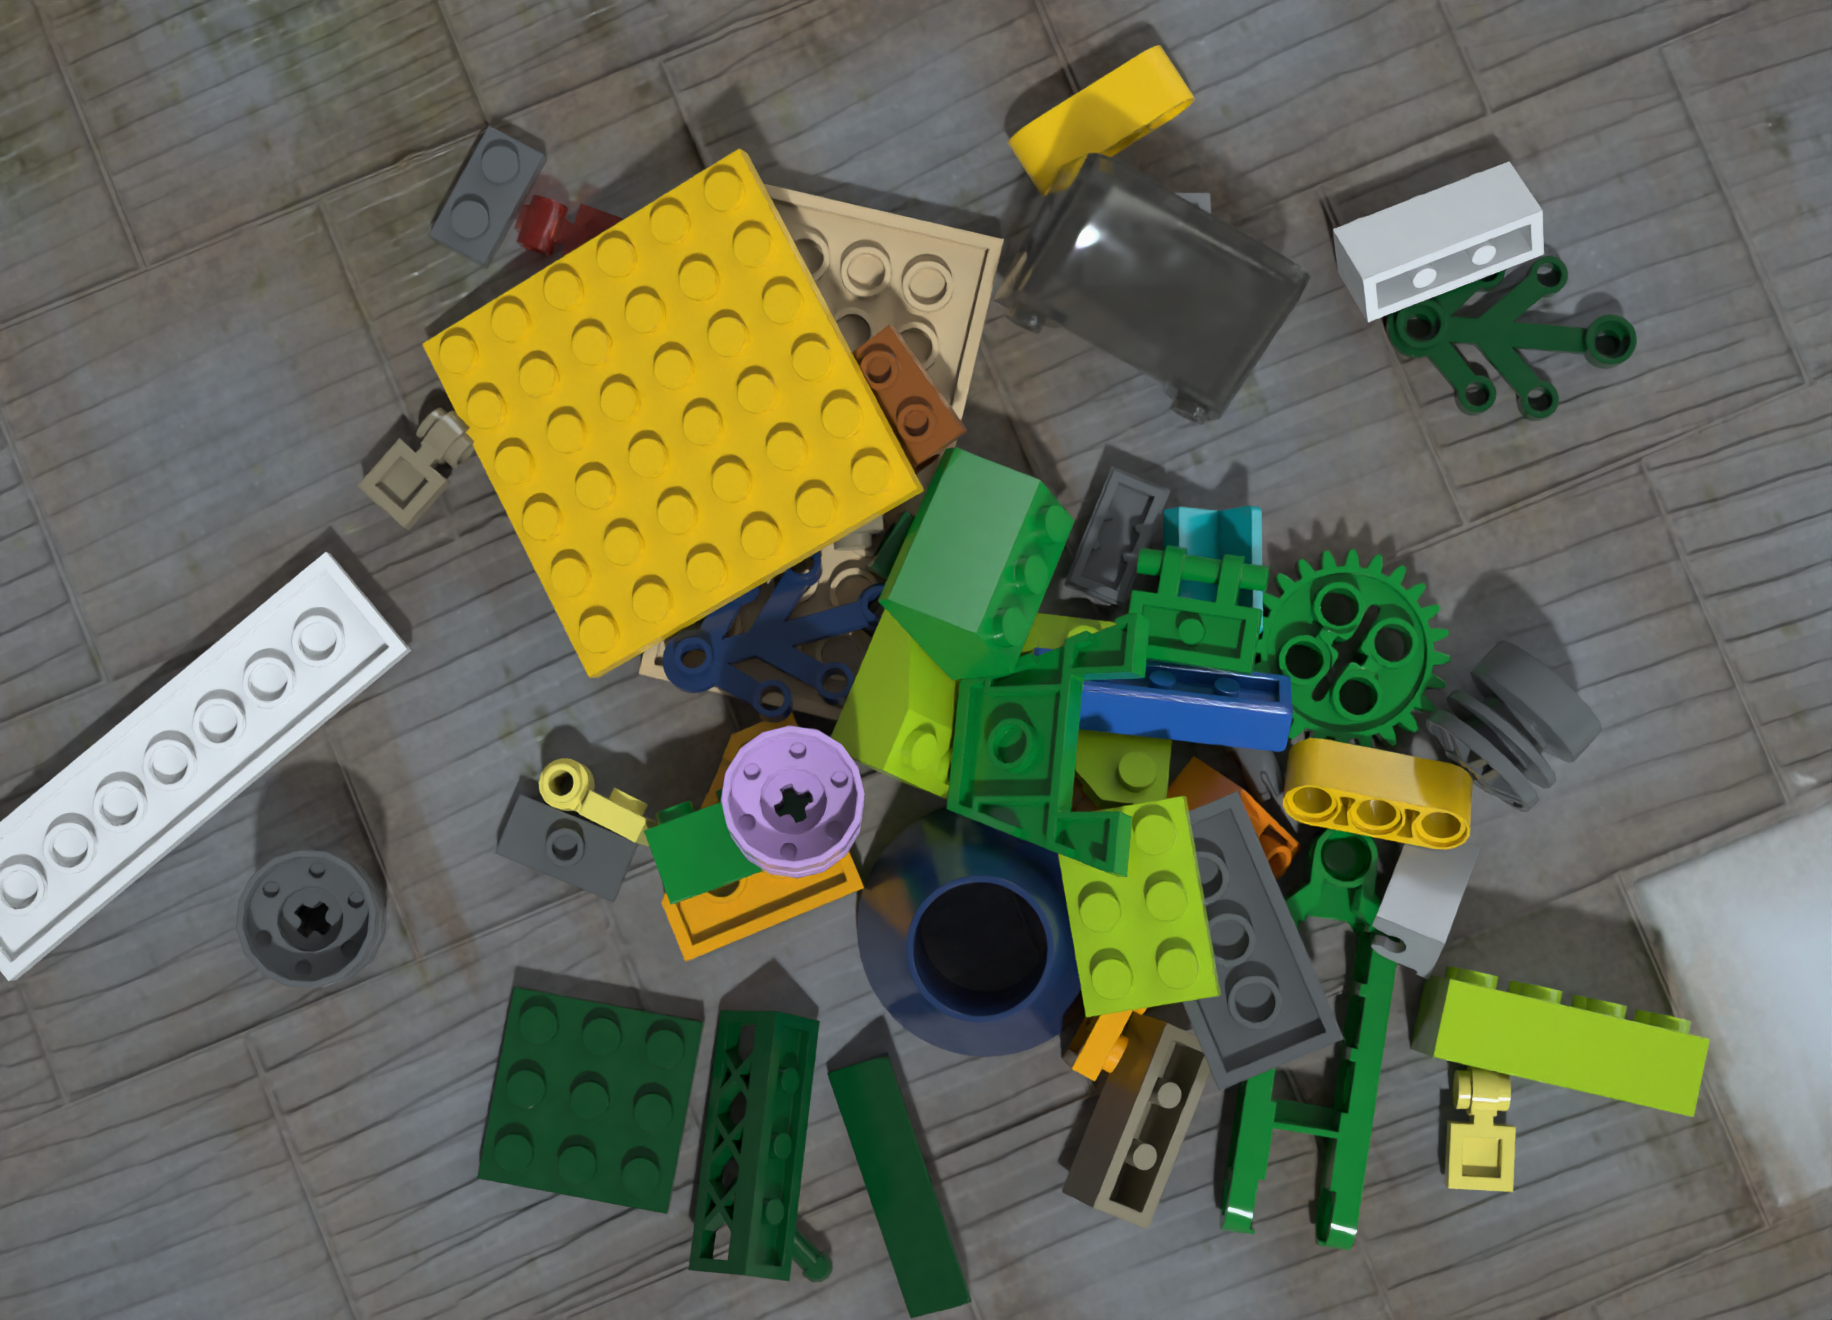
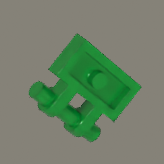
[1128,545,1270,676]

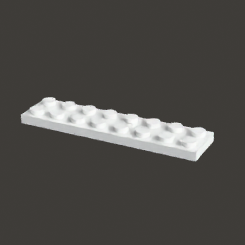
[0,552,411,981]

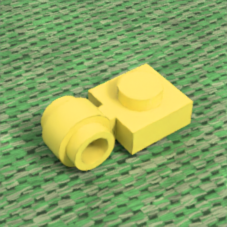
[539,758,658,846]
[1444,1065,1516,1192]

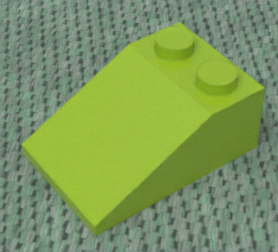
[830,609,964,800]

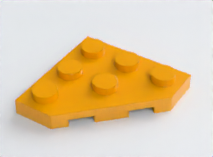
[661,712,864,962]

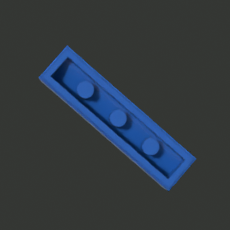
[1034,647,1293,752]

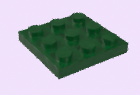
[477,986,705,1214]

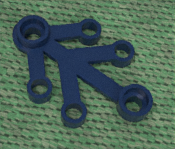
[662,552,885,723]

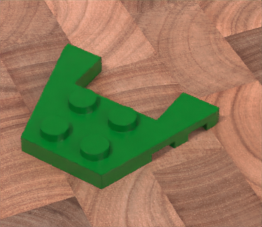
[947,613,1150,877]

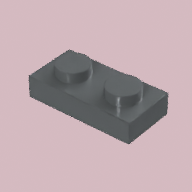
[429,126,547,269]

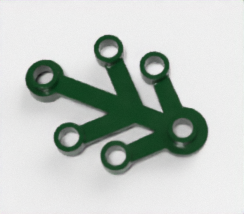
[1386,256,1637,421]

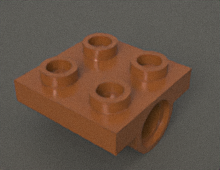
[852,325,968,475]

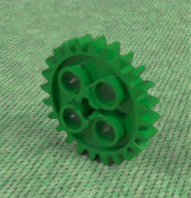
[1253,549,1451,748]

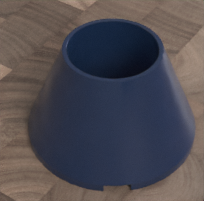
[857,806,1085,1057]

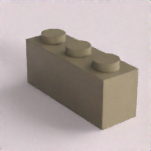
[1062,1012,1211,1230]

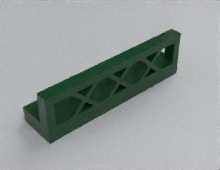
[688,1010,820,1281]

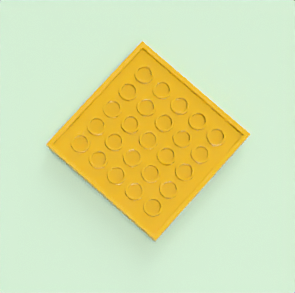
[422,149,924,678]

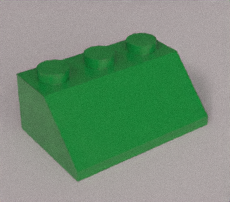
[878,447,1075,680]

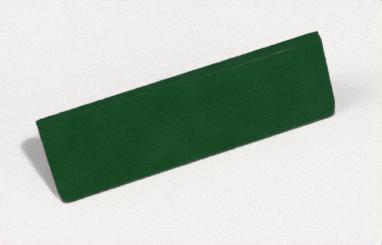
[827,1052,972,1318]

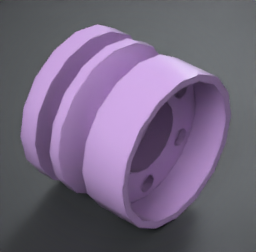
[721,726,865,878]

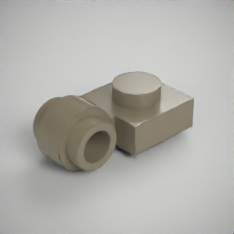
[357,407,475,530]

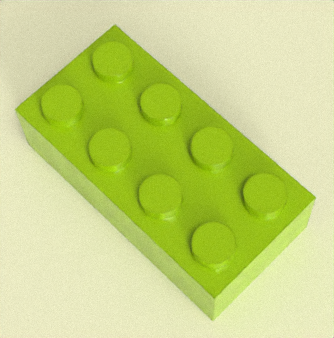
[1410,965,1710,1117]

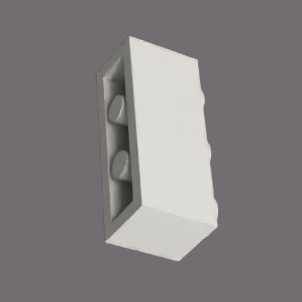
[1333,161,1544,322]

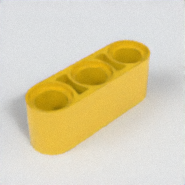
[1008,45,1195,197]
[1283,738,1473,850]

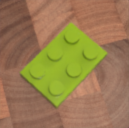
[1058,796,1221,1017]

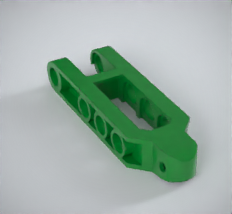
[1219,828,1400,1250]

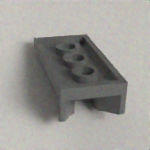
[1182,791,1344,1091]

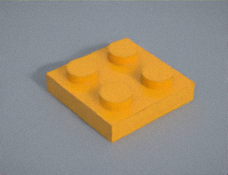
[1062,1008,1147,1081]

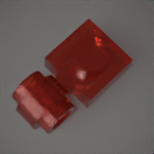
[514,195,624,258]

